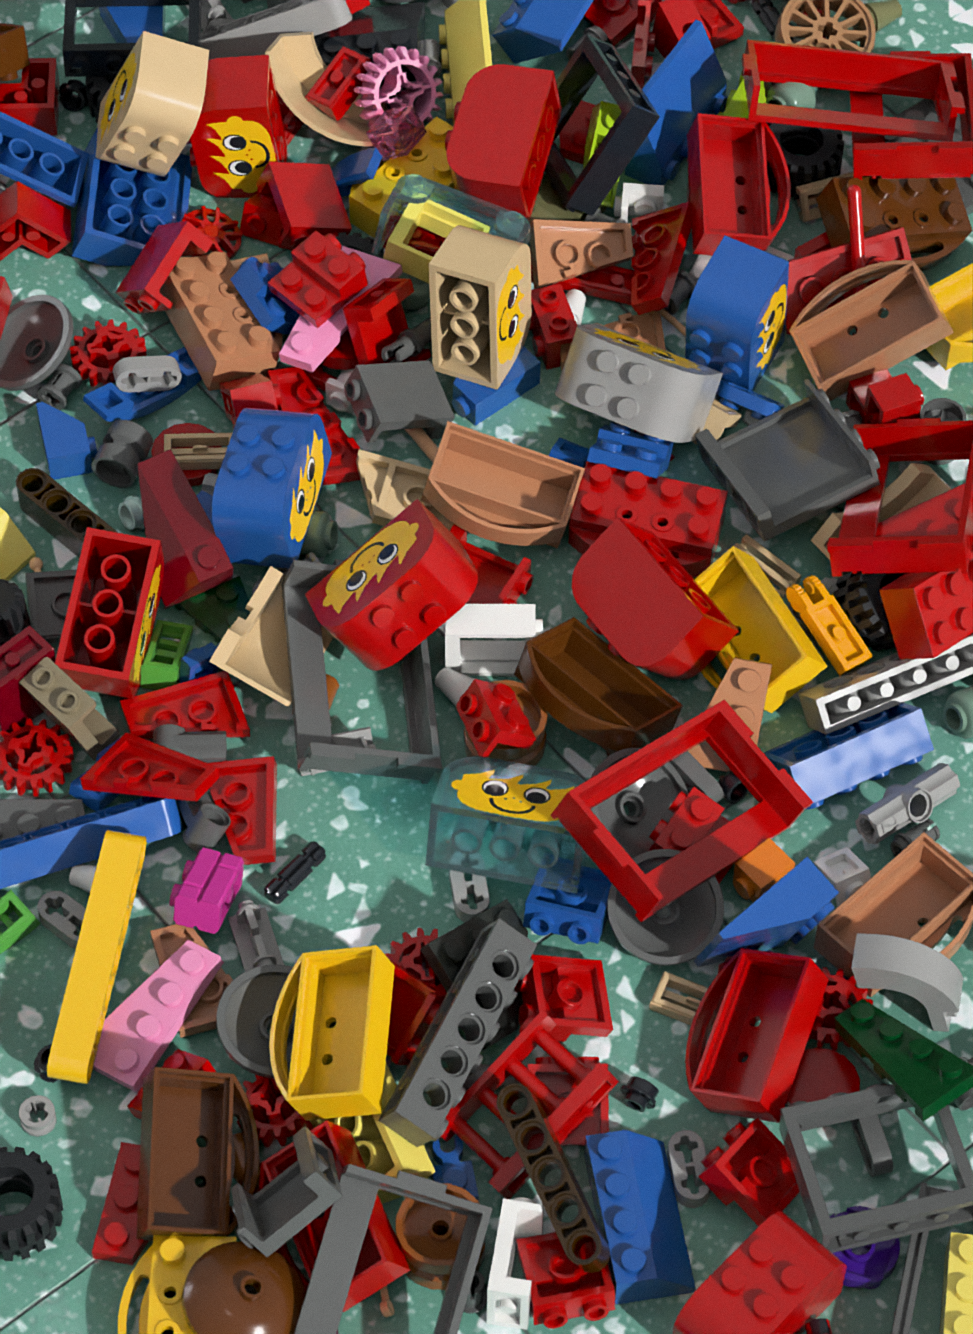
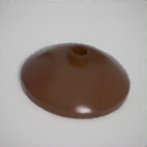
[182,1241,306,1334]

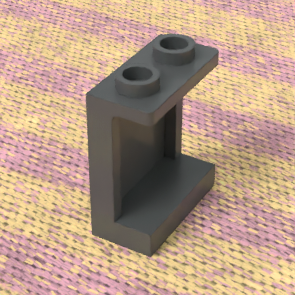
[344,360,455,443]
[231,1126,343,1257]

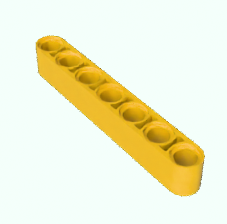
[47,830,147,1084]

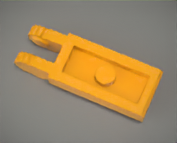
[785,575,872,676]

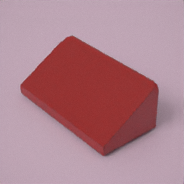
[305,46,371,121]

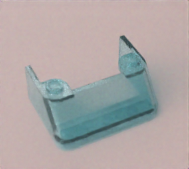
[371,174,532,255]

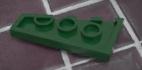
[834,999,973,1122]

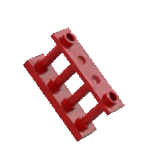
[441,1010,619,1199]

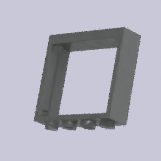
[779,1084,973,1253]

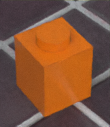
[733,838,795,903]

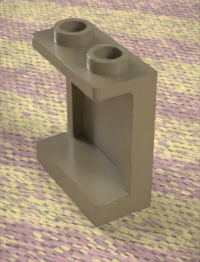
[19,657,121,761]

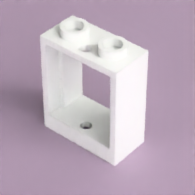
[445,604,543,677]

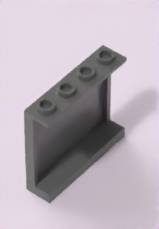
[694,379,880,542]

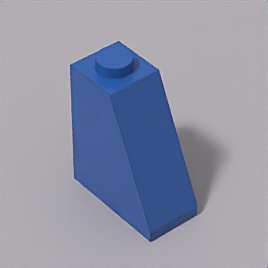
[99,6,166,43]
[452,346,541,426]

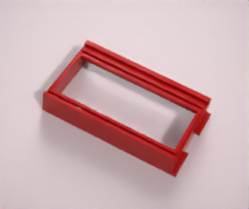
[742,39,965,142]
[850,51,973,180]
[827,418,973,577]
[551,700,813,922]

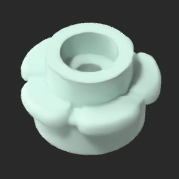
[118,496,145,530]

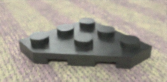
[420,899,528,1050]

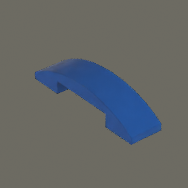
[83,347,202,422]

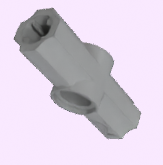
[855,763,960,844]

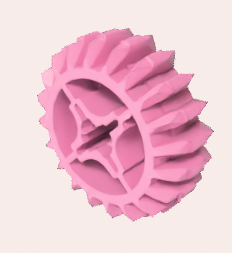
[353,46,444,138]

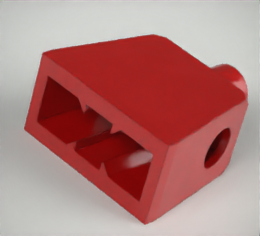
[652,0,711,59]

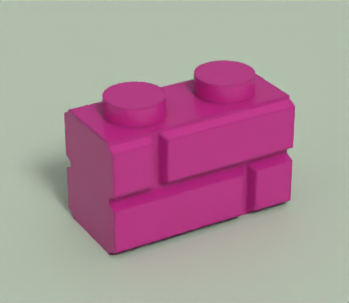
[169,847,244,934]

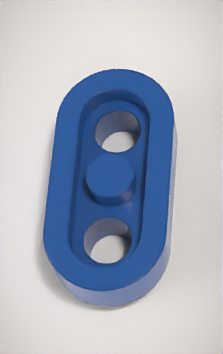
[716,379,784,420]

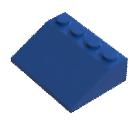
[625,19,728,185]
[71,127,192,266]
[694,857,839,967]

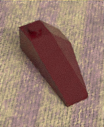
[137,449,233,609]

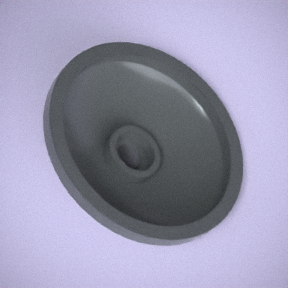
[0,295,73,391]
[591,748,688,859]
[607,849,724,966]
[216,965,336,1078]

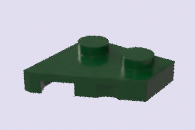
[174,576,250,643]

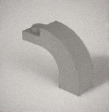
[851,933,963,1032]

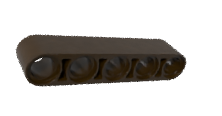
[16,468,118,558]
[496,1083,610,1273]

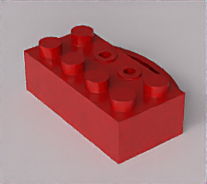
[687,113,791,256]
[568,461,728,577]
[685,948,829,1123]
[259,1120,410,1312]

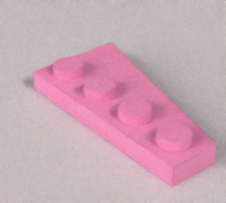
[279,245,403,372]
[93,940,224,1093]

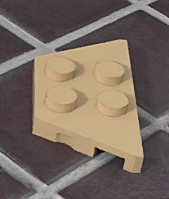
[356,449,454,530]

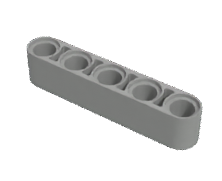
[201,0,352,60]

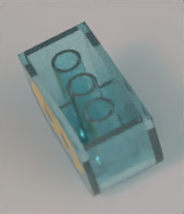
[425,756,593,894]

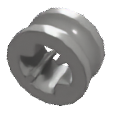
[19,1095,57,1137]

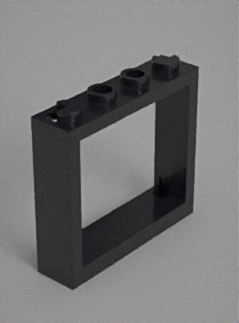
[62,0,202,77]
[544,34,660,216]

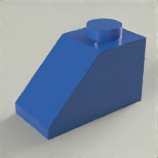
[36,402,97,480]

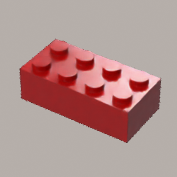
[879,541,973,659]

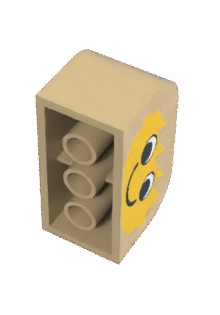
[96,31,209,177]
[428,225,531,390]

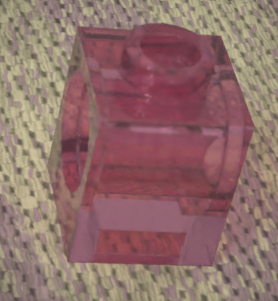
[366,104,427,161]

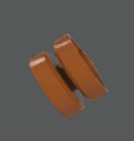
[464,680,547,778]
[396,1183,485,1290]

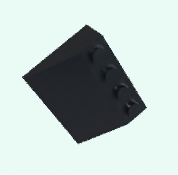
[314,2,425,84]

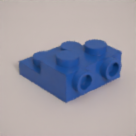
[230,257,300,335]
[587,421,674,478]
[523,857,612,944]

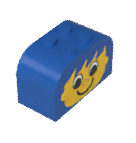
[685,235,789,391]
[212,408,332,569]

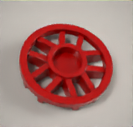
[181,206,242,260]

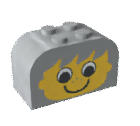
[554,323,723,443]

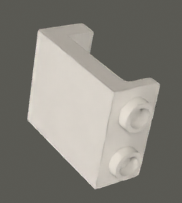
[487,1197,544,1330]

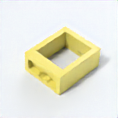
[383,193,491,283]

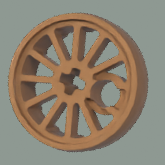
[775,0,876,53]

